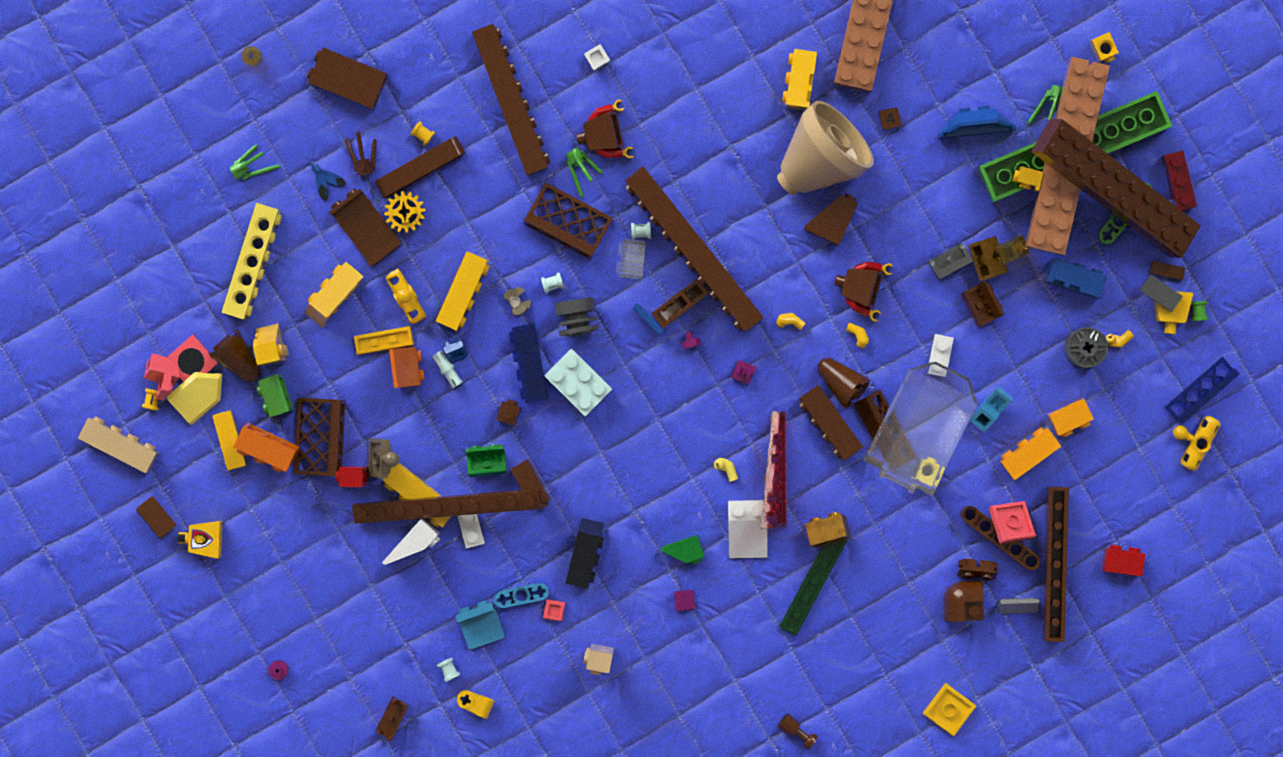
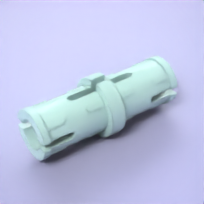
[432,350,463,389]

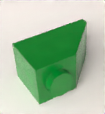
[661,535,705,565]

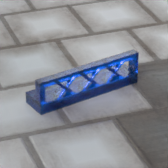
[1164,357,1240,425]

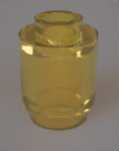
[242,46,263,67]

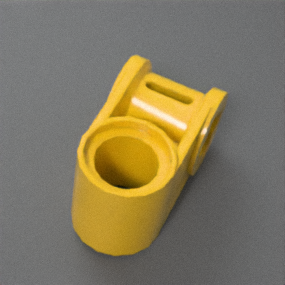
[457,690,495,719]

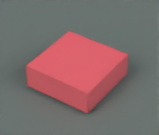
[543,599,565,621]

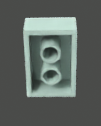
[544,349,612,416]

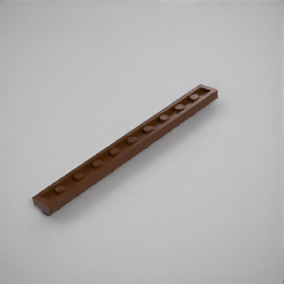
[352,489,542,524]

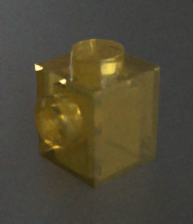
[996,235,1030,264]

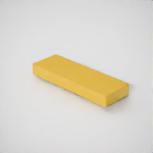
[354,326,414,355]
[212,410,247,471]

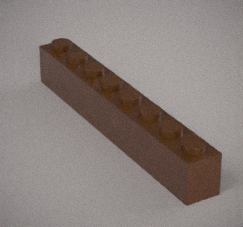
[472,24,551,176]
[1043,486,1069,642]

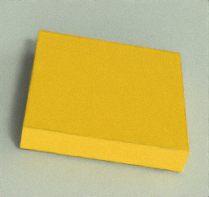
[923,683,976,737]

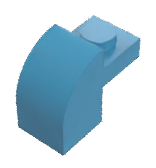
[970,386,1013,433]

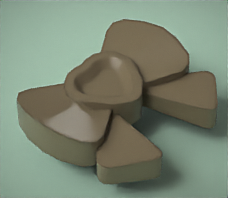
[502,287,531,316]

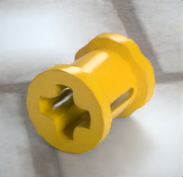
[410,121,435,146]
[141,388,159,411]

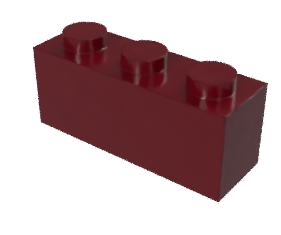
[1161,150,1197,211]

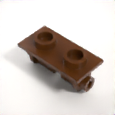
[957,558,998,581]

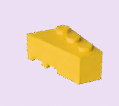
[782,49,817,111]
[253,323,289,366]

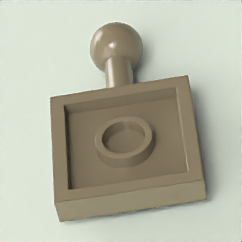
[368,438,399,478]

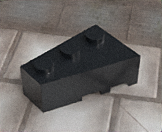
[565,518,604,589]

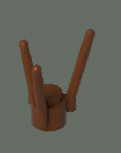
[345,131,377,176]

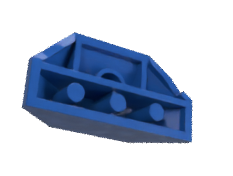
[938,106,1016,139]

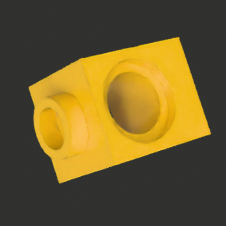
[1090,32,1119,64]

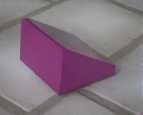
[674,590,695,611]

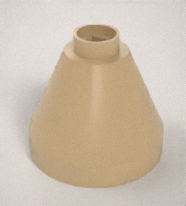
[777,101,874,195]

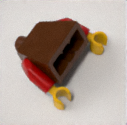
[577,100,634,158]
[834,261,893,321]

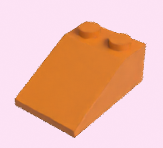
[389,347,425,388]

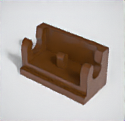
[136,496,177,540]
[376,696,410,741]

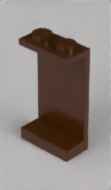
[307,47,388,110]
[329,189,403,268]

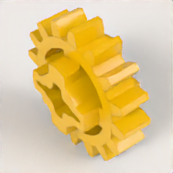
[384,191,426,233]

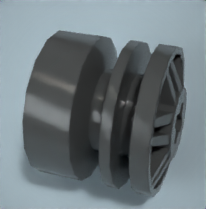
[554,297,599,337]
[1064,327,1108,368]

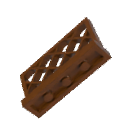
[523,182,613,260]
[294,398,346,477]

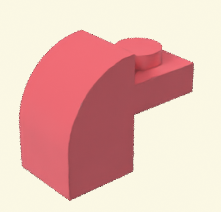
[144,353,179,401]

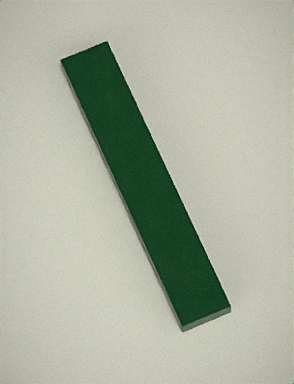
[779,539,848,636]

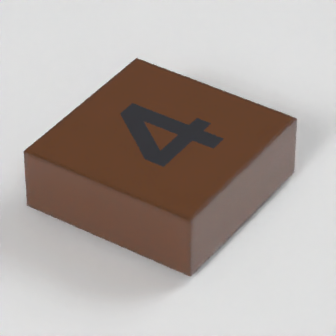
[878,107,902,130]

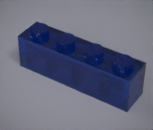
[509,323,549,403]

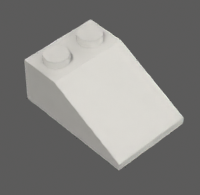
[728,500,767,558]
[382,518,440,565]

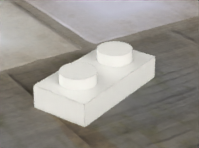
[927,334,954,375]
[458,514,485,548]

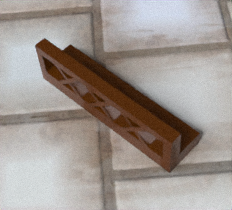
[854,390,916,471]

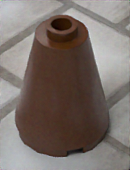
[208,329,260,383]
[817,357,871,409]

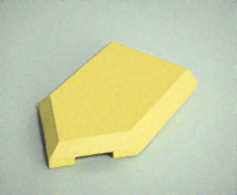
[166,372,222,425]

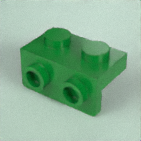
[466,444,507,477]

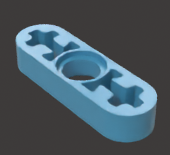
[494,583,549,608]

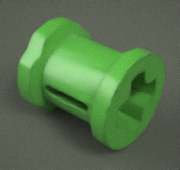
[1191,301,1209,321]

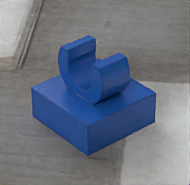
[444,337,468,363]

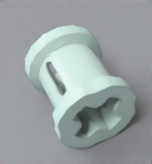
[631,222,651,240]
[541,273,564,294]
[437,657,460,682]

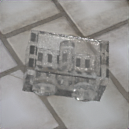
[616,239,646,280]

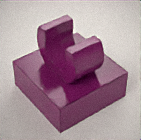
[731,360,756,384]

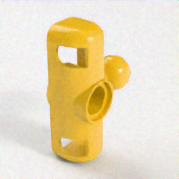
[386,268,427,324]
[1173,415,1221,471]

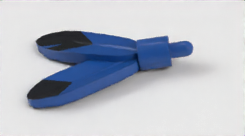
[309,161,346,200]

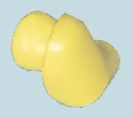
[714,458,738,482]

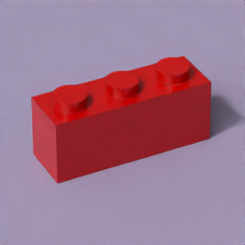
[336,466,368,487]

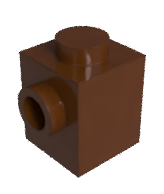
[496,399,522,426]

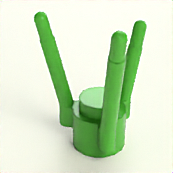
[1028,85,1063,124]
[230,144,280,180]
[565,147,602,197]

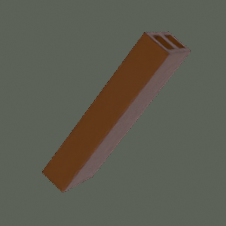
[1149,261,1185,280]

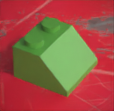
[257,374,294,418]

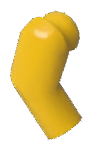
[846,322,869,348]

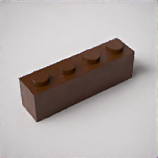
[798,385,863,461]

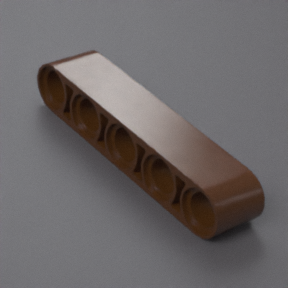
[375,136,466,198]
[960,505,1040,570]

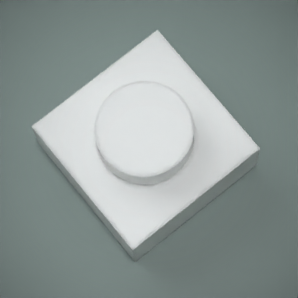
[584,44,610,71]

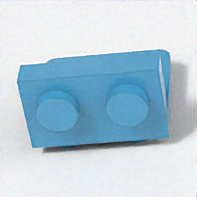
[455,600,505,649]

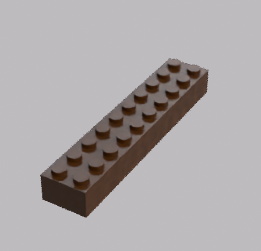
[1031,119,1201,258]
[625,166,764,333]

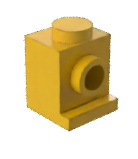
[1012,166,1044,192]

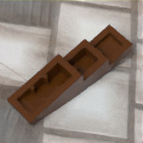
[651,279,711,328]

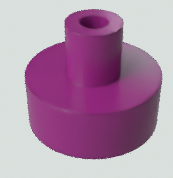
[681,331,701,349]
[269,660,289,680]

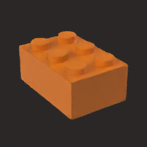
[233,423,300,473]

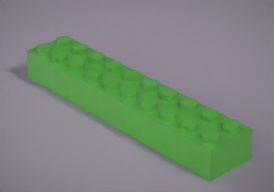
[977,91,1172,203]

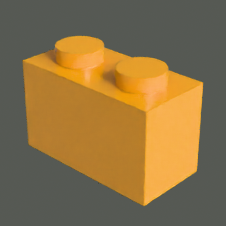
[1047,398,1094,437]

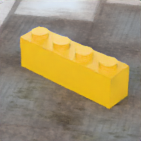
[436,251,490,331]
[382,463,451,528]

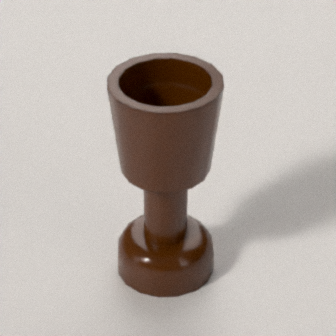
[777,713,818,750]

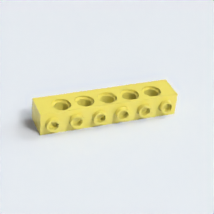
[221,203,282,320]

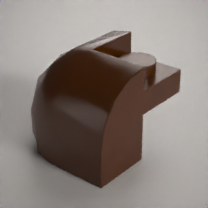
[943,580,984,622]

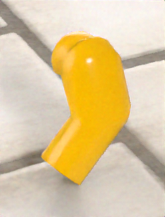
[776,313,806,330]
[1106,330,1134,348]

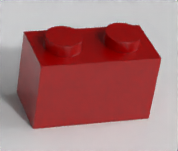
[1102,545,1145,576]

